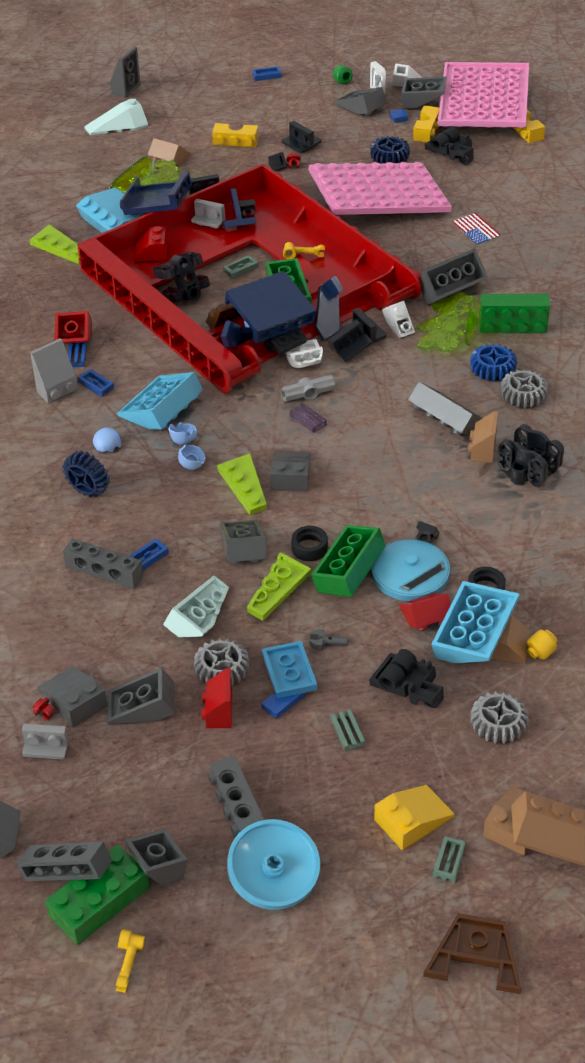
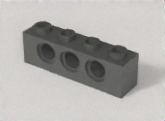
[63,538,143,589]
[208,755,264,838]
[16,842,112,881]

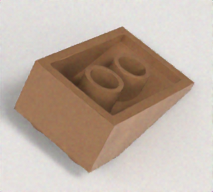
[483,786,528,856]

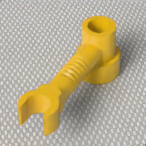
[283,242,325,259]
[116,929,145,993]

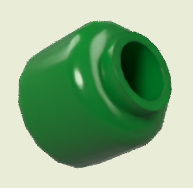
[333,65,353,84]

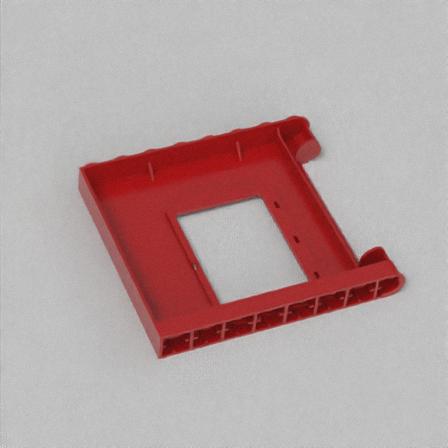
[77,164,422,393]

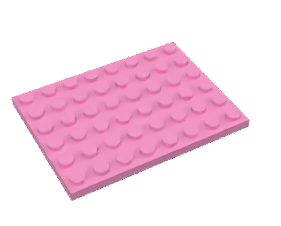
[438,62,529,128]
[308,162,452,215]

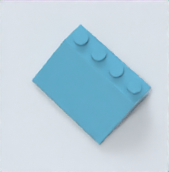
[76,187,150,233]
[117,372,203,430]
[431,581,520,663]

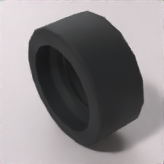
[291,525,328,561]
[468,566,506,590]

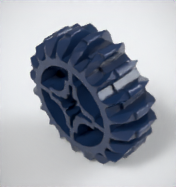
[370,136,410,164]
[62,450,110,497]

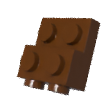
[206,303,241,329]

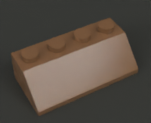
[511,791,585,866]

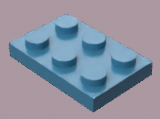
[262,641,317,698]

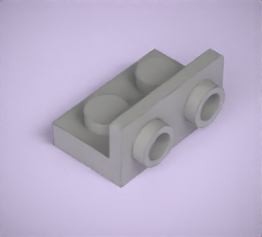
[191,199,226,228]
[22,723,69,760]

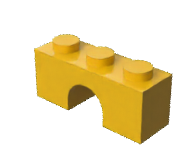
[413,106,439,142]
[513,110,545,143]
[212,123,258,148]

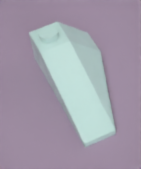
[84,99,148,135]
[163,576,229,637]

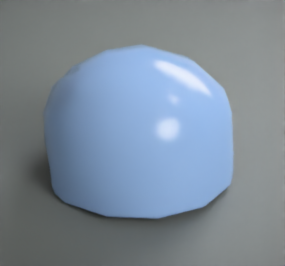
[168,422,198,445]
[93,427,122,452]
[178,444,206,470]

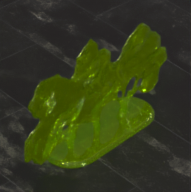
[110,156,180,194]
[417,292,480,352]

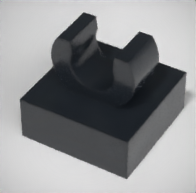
[268,152,287,171]
[239,199,255,218]
[416,521,440,544]

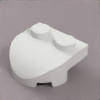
[370,61,386,94]
[285,339,323,368]

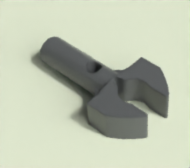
[309,629,349,650]

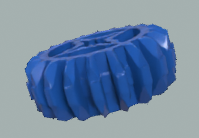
[470,343,517,382]

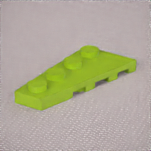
[30,224,80,264]
[217,453,267,515]
[247,552,311,621]

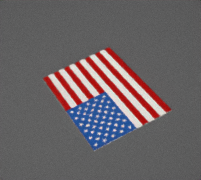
[451,213,501,244]

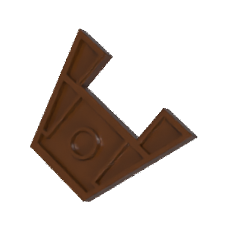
[423,913,521,994]

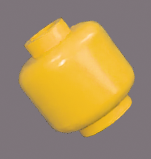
[527,629,558,660]

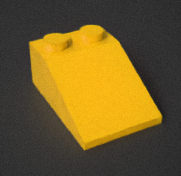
[374,785,455,851]

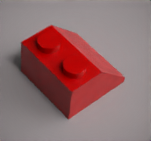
[134,226,168,262]
[54,311,92,344]
[399,593,451,630]
[201,668,233,729]

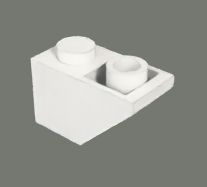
[392,64,422,87]
[382,301,415,338]

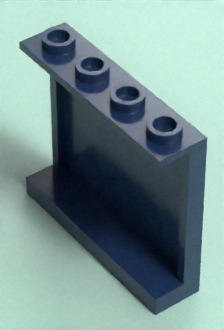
[120,171,192,215]
[225,271,316,344]

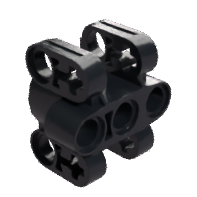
[152,252,210,302]
[497,424,564,487]

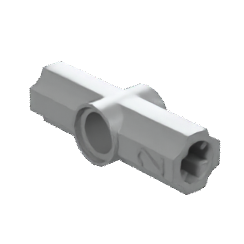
[281,375,335,402]

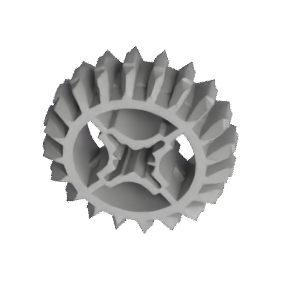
[500,369,548,408]
[194,638,250,686]
[471,691,529,744]

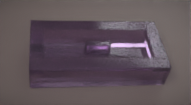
[290,403,327,433]

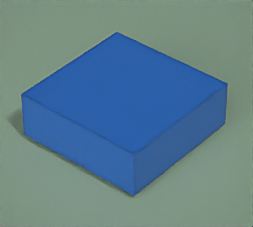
[390,109,408,123]

